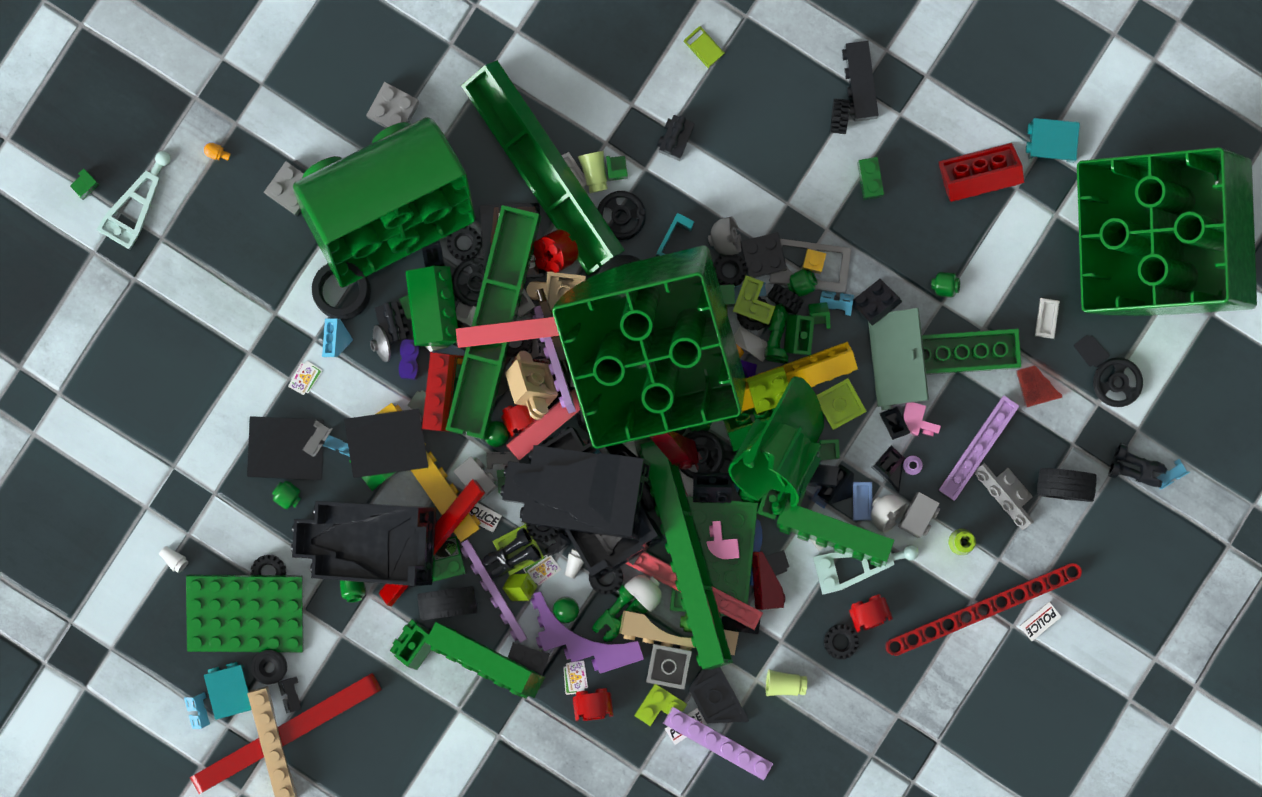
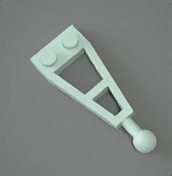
[96,151,171,250]
[813,545,919,595]

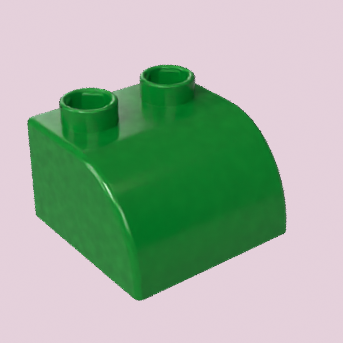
[293,117,476,288]
[1077,147,1257,316]
[552,245,746,449]

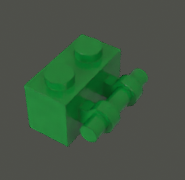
[390,619,431,670]

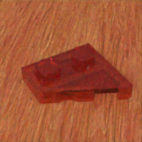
[1016,365,1063,408]

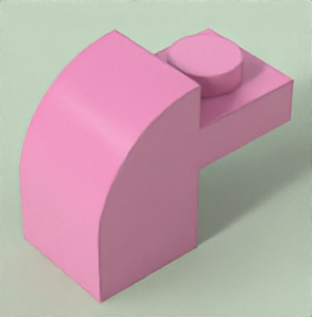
[902,402,941,436]
[707,521,740,559]

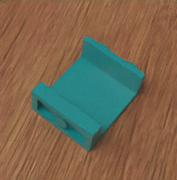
[1026,118,1080,163]
[656,213,694,257]
[204,662,252,720]

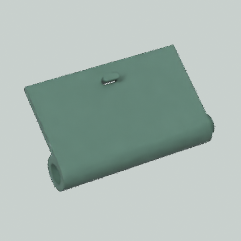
[868,308,929,410]

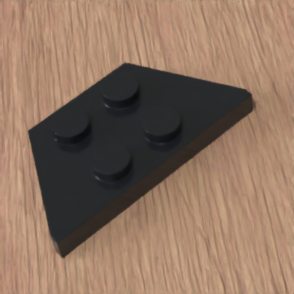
[689,667,749,723]

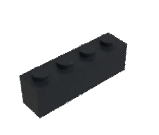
[842,41,879,121]

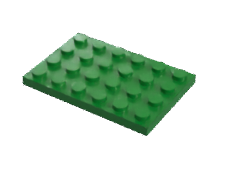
[670,496,758,617]
[186,575,303,653]

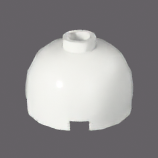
[871,494,908,533]
[624,575,662,612]

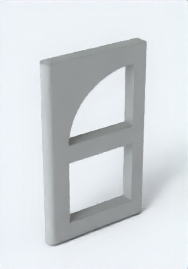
[769,239,851,294]

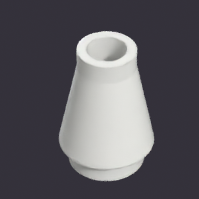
[159,546,188,573]
[565,548,584,579]

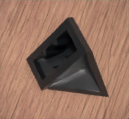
[871,445,905,492]

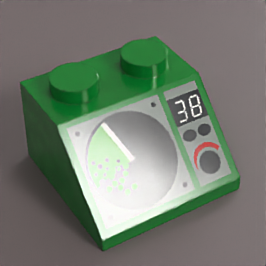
[432,536,467,582]

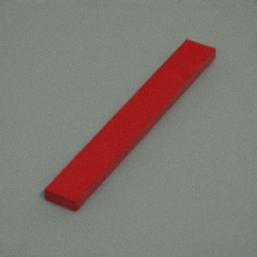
[379,479,485,607]

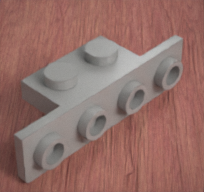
[974,463,1034,530]

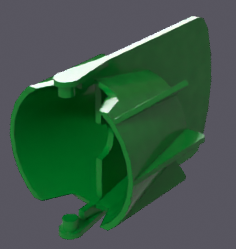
[728,376,824,515]

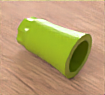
[948,529,976,555]

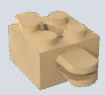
[526,272,586,312]
[505,351,558,420]

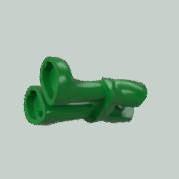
[764,305,789,363]
[592,585,648,643]

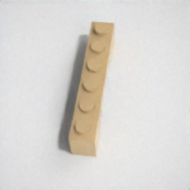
[619,611,739,655]
[247,686,298,797]

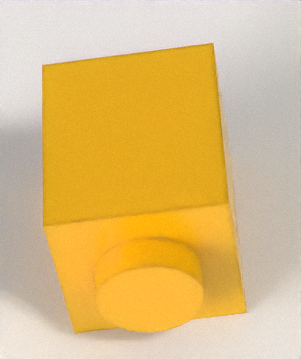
[802,249,826,274]

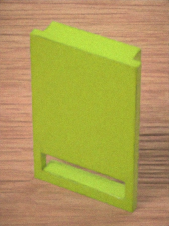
[683,26,725,68]

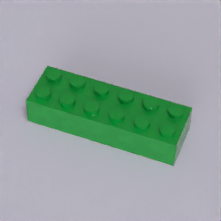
[922,329,1021,375]
[777,502,894,568]
[425,622,545,699]

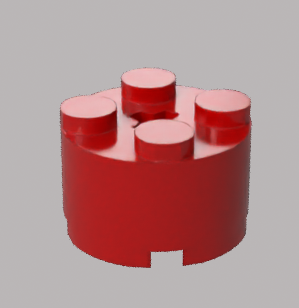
[534,229,578,273]
[501,405,536,438]
[849,594,893,633]
[573,688,614,721]

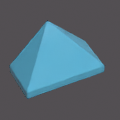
[322,319,353,357]

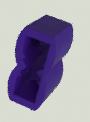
[399,339,420,380]

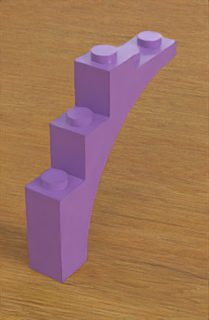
[531,591,644,674]

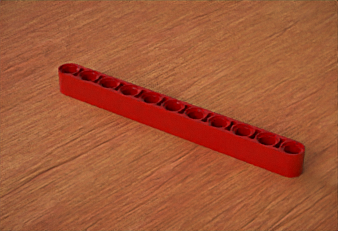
[885,563,1082,656]
[190,673,382,794]

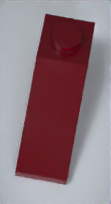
[650,432,699,469]
[752,551,785,610]

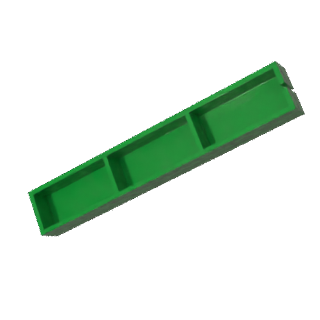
[461,60,625,276]
[446,205,541,440]
[640,441,733,669]

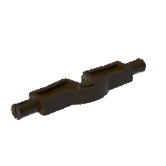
[536,288,570,373]

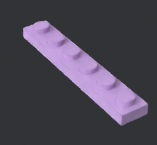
[533,306,576,414]
[939,395,1019,501]
[460,539,528,643]
[663,707,773,780]

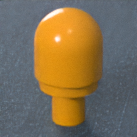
[204,143,231,160]

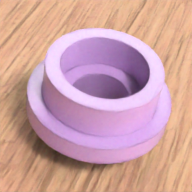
[903,456,922,475]

